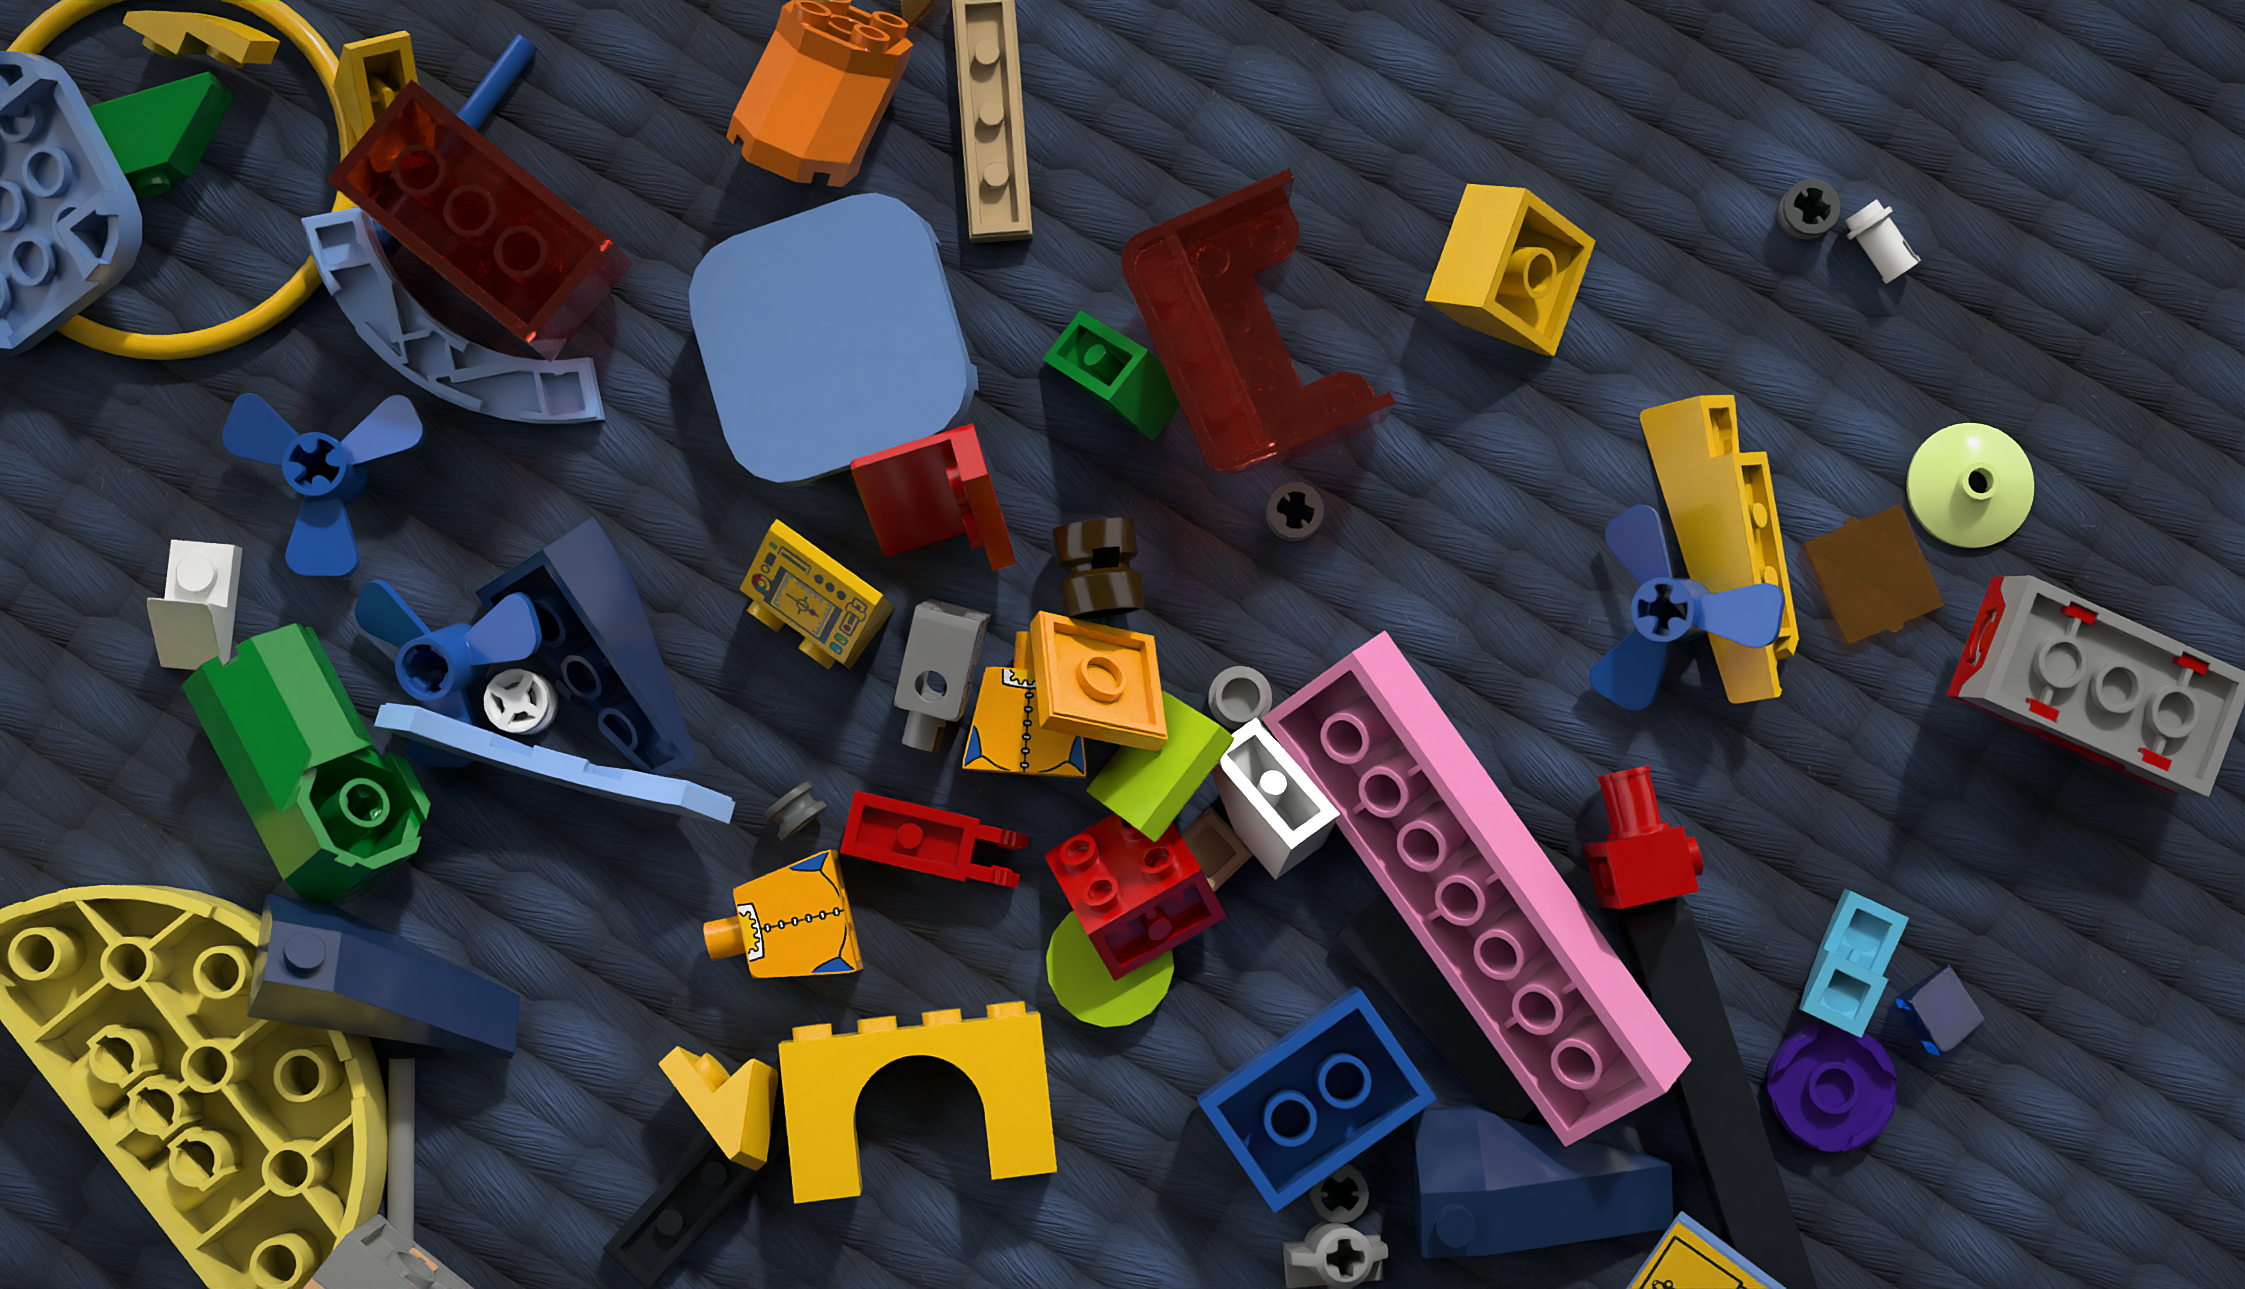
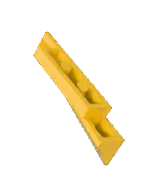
[1640,395,1799,704]

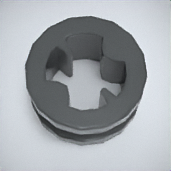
[1777,179,1841,241]
[1266,482,1324,542]
[762,781,828,841]
[1309,1163,1369,1224]

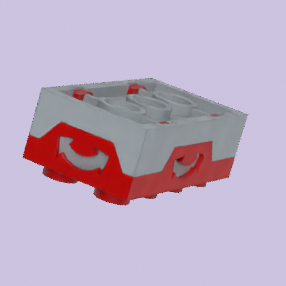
[1946,575,2245,797]

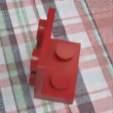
[850,423,1017,571]
[1045,813,1227,981]

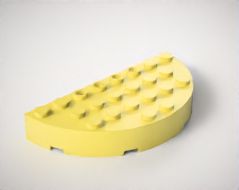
[0,885,388,1289]

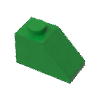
[88,71,233,198]
[1042,310,1192,441]

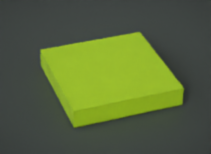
[1086,690,1236,842]

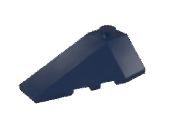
[475,516,698,777]
[247,893,520,1059]
[1410,1106,1673,1258]

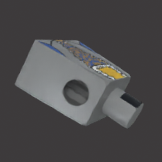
[894,598,991,752]

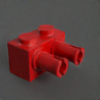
[1583,765,1703,909]

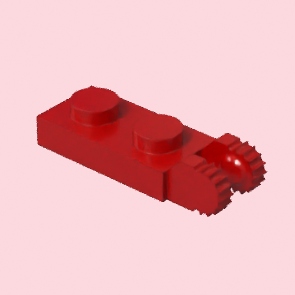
[840,790,1030,889]

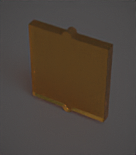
[1802,504,1945,645]

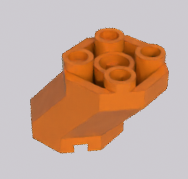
[726,0,913,187]

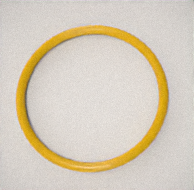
[6,0,366,360]

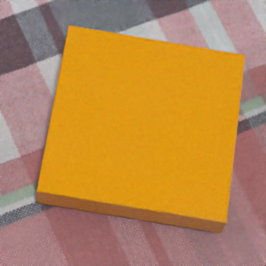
[1030,611,1168,752]

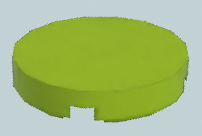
[1046,911,1174,1027]

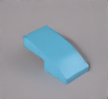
[1799,889,1909,1038]

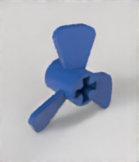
[222,393,426,578]
[1589,504,1785,711]
[355,580,542,768]

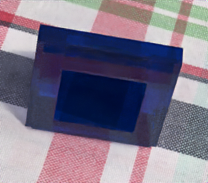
[1894,964,1985,1056]

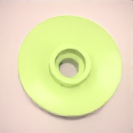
[1906,423,2034,549]

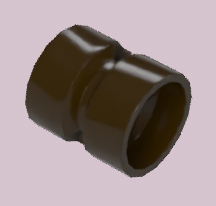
[1052,518,1145,620]

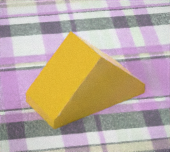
[334,31,430,168]

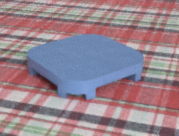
[0,51,142,357]
[688,193,979,487]

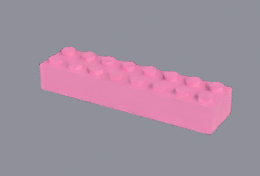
[1262,631,1691,1147]

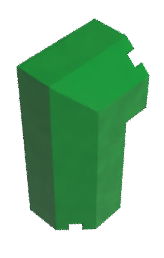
[181,623,431,907]

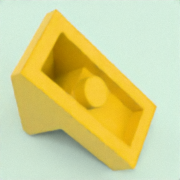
[658,1046,778,1171]

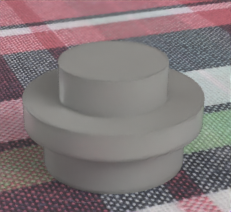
[1208,666,1272,730]

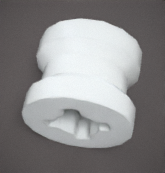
[484,669,558,735]

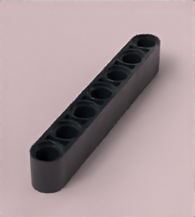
[1618,895,1818,1289]

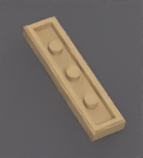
[952,0,1033,244]

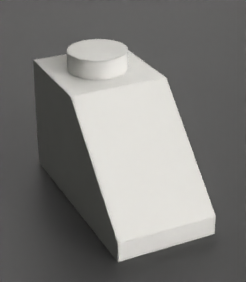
[1211,718,1340,880]

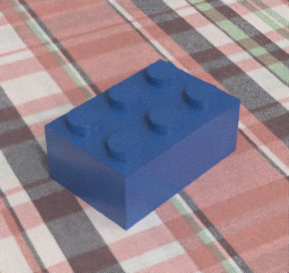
[1197,986,1437,1214]

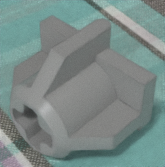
[1283,1221,1388,1289]

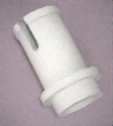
[1845,199,1921,284]

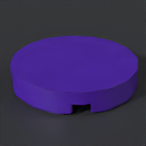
[1764,1022,1897,1152]

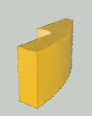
[123,10,281,69]

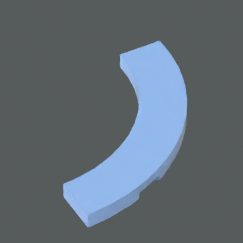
[301,206,605,424]
[374,703,736,824]

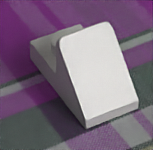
[147,540,243,670]

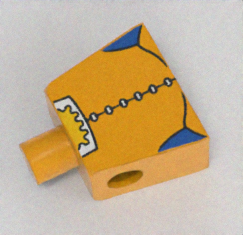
[963,631,1087,779]
[704,850,863,978]

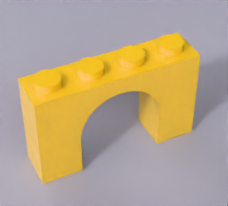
[778,1001,1057,1204]

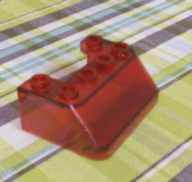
[1121,168,1395,474]

